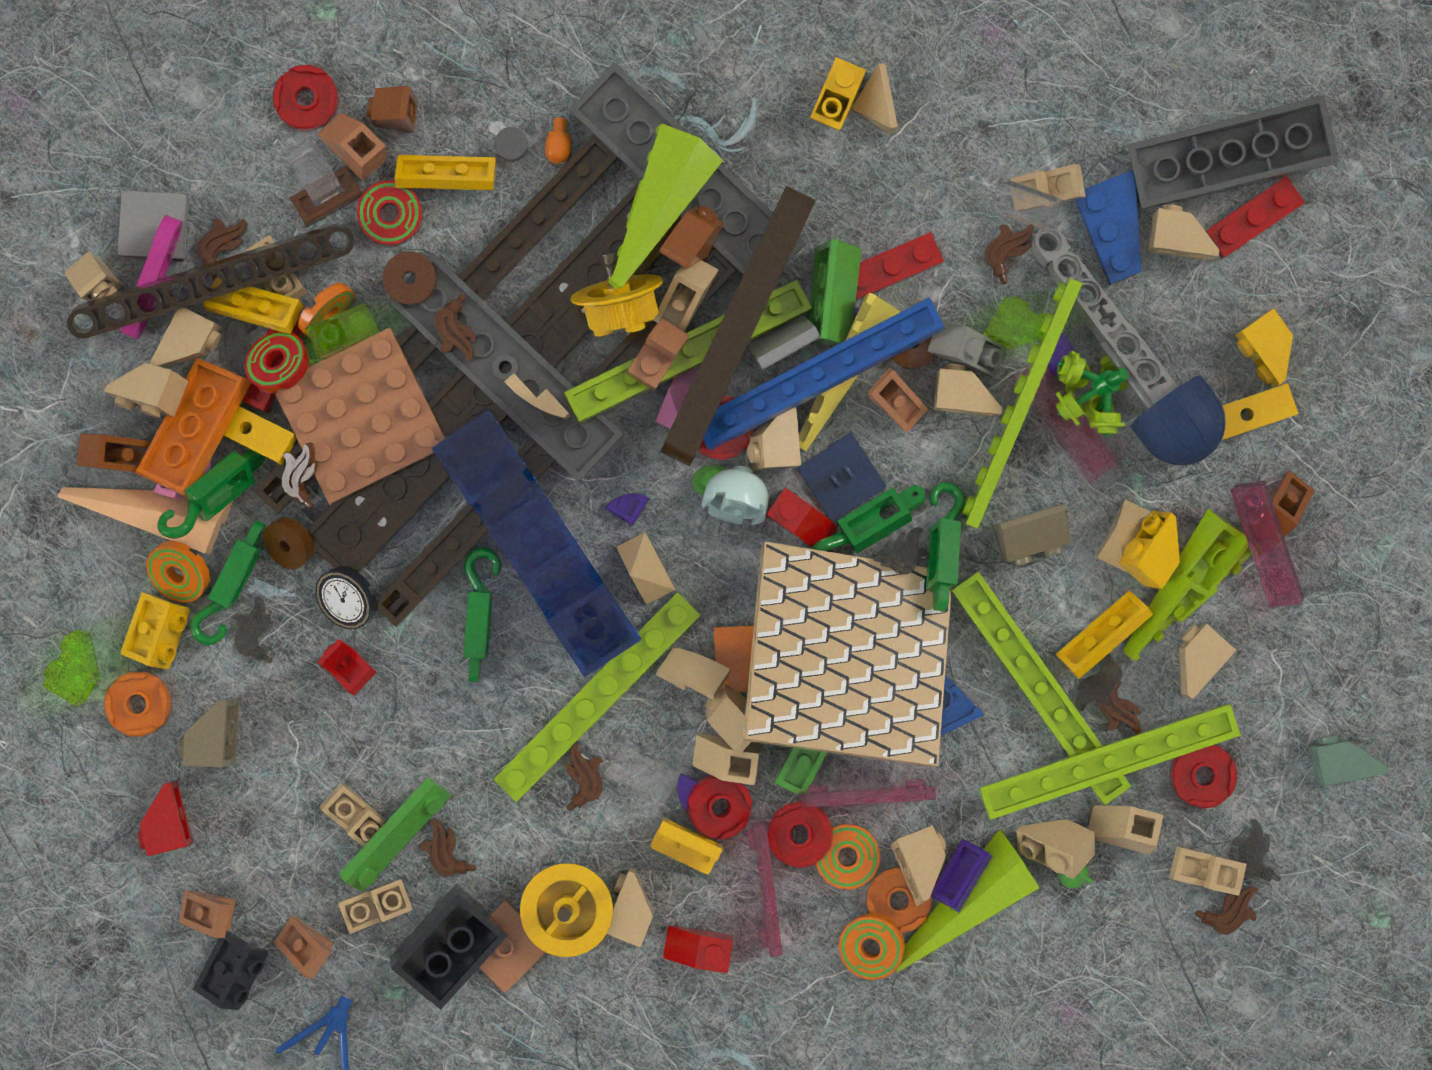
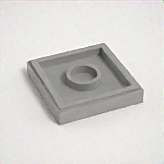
[118,190,189,260]
[746,315,820,369]

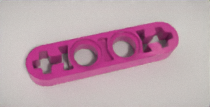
[121,215,183,340]

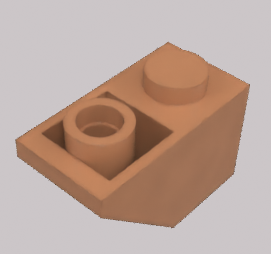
[317,113,387,181]

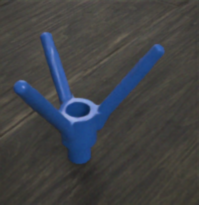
[276,995,353,1070]

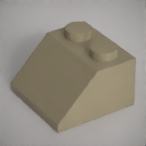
[992,504,1071,567]
[178,698,240,768]

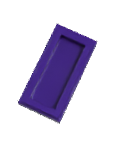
[931,838,992,913]

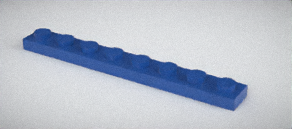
[703,297,946,451]

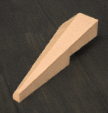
[57,487,233,554]

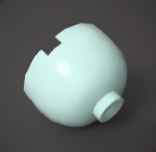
[701,466,769,525]

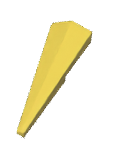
[799,293,901,451]

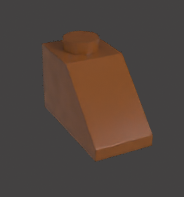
[367,86,418,133]
[659,206,724,269]
[77,433,152,473]
[1248,470,1315,548]

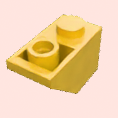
[810,57,866,131]
[1235,308,1293,387]
[1118,510,1180,589]

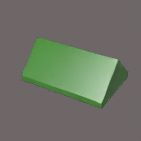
[807,239,861,346]

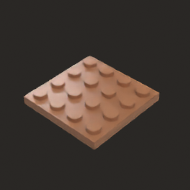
[275,327,449,505]

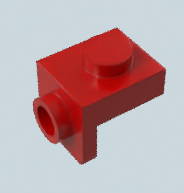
[317,639,377,696]

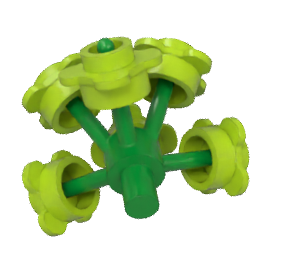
[1056,350,1129,437]

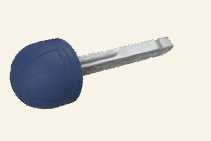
[1031,228,1226,465]

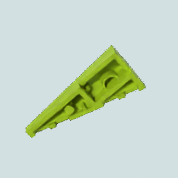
[608,123,723,290]
[1123,508,1265,661]
[896,829,1039,973]

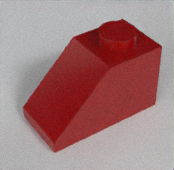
[766,487,838,547]
[138,780,193,857]
[663,925,733,974]

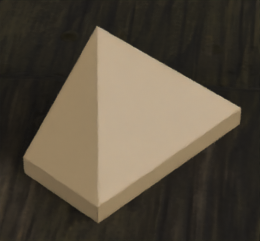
[851,63,898,134]
[1096,499,1151,572]
[616,532,675,605]

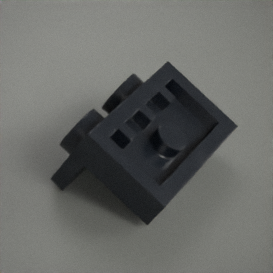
[193,931,268,1010]

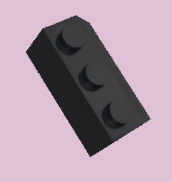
[390,884,508,1010]

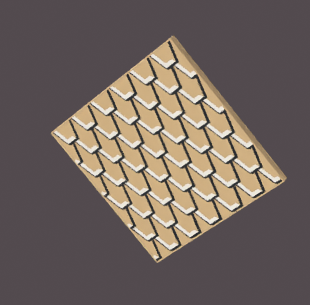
[743,542,952,767]

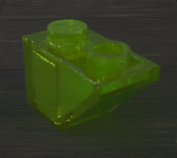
[982,296,1046,350]
[305,303,379,358]
[42,629,101,706]

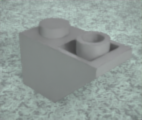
[927,321,1006,377]

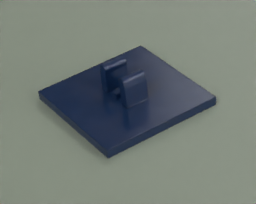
[797,432,887,522]

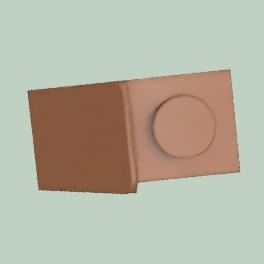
[626,318,689,391]
[867,368,928,433]
[179,890,235,938]
[274,916,333,980]

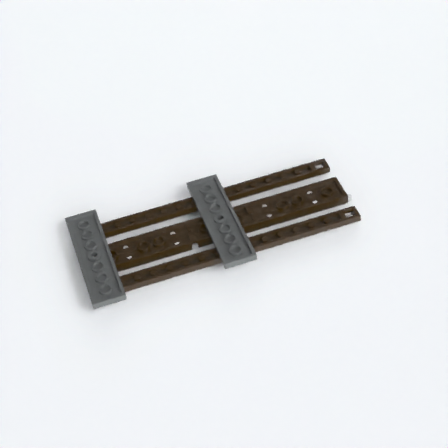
[254,62,806,627]

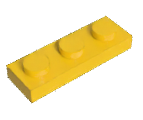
[395,155,496,190]
[202,277,304,334]
[1056,590,1153,679]

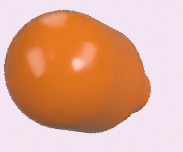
[545,117,572,164]

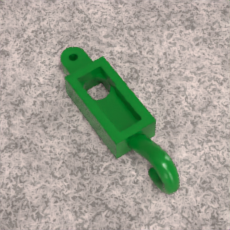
[157,449,266,539]
[926,482,965,612]
[810,485,926,554]
[190,520,266,646]
[463,547,502,683]

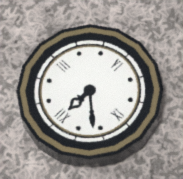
[315,566,377,629]

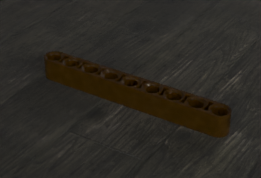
[660,186,816,467]
[67,223,354,339]

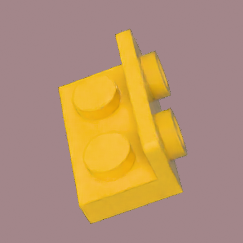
[120,592,190,670]
[650,817,723,874]

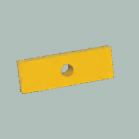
[1222,383,1299,440]
[223,406,297,465]

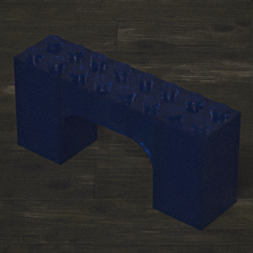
[431,406,642,678]

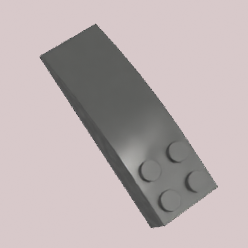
[1127,95,1339,209]

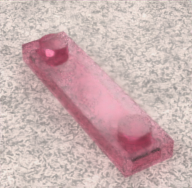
[1013,366,1118,483]
[1230,480,1304,607]
[799,779,936,807]
[747,820,783,957]

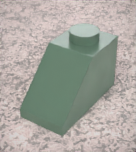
[1309,735,1389,786]

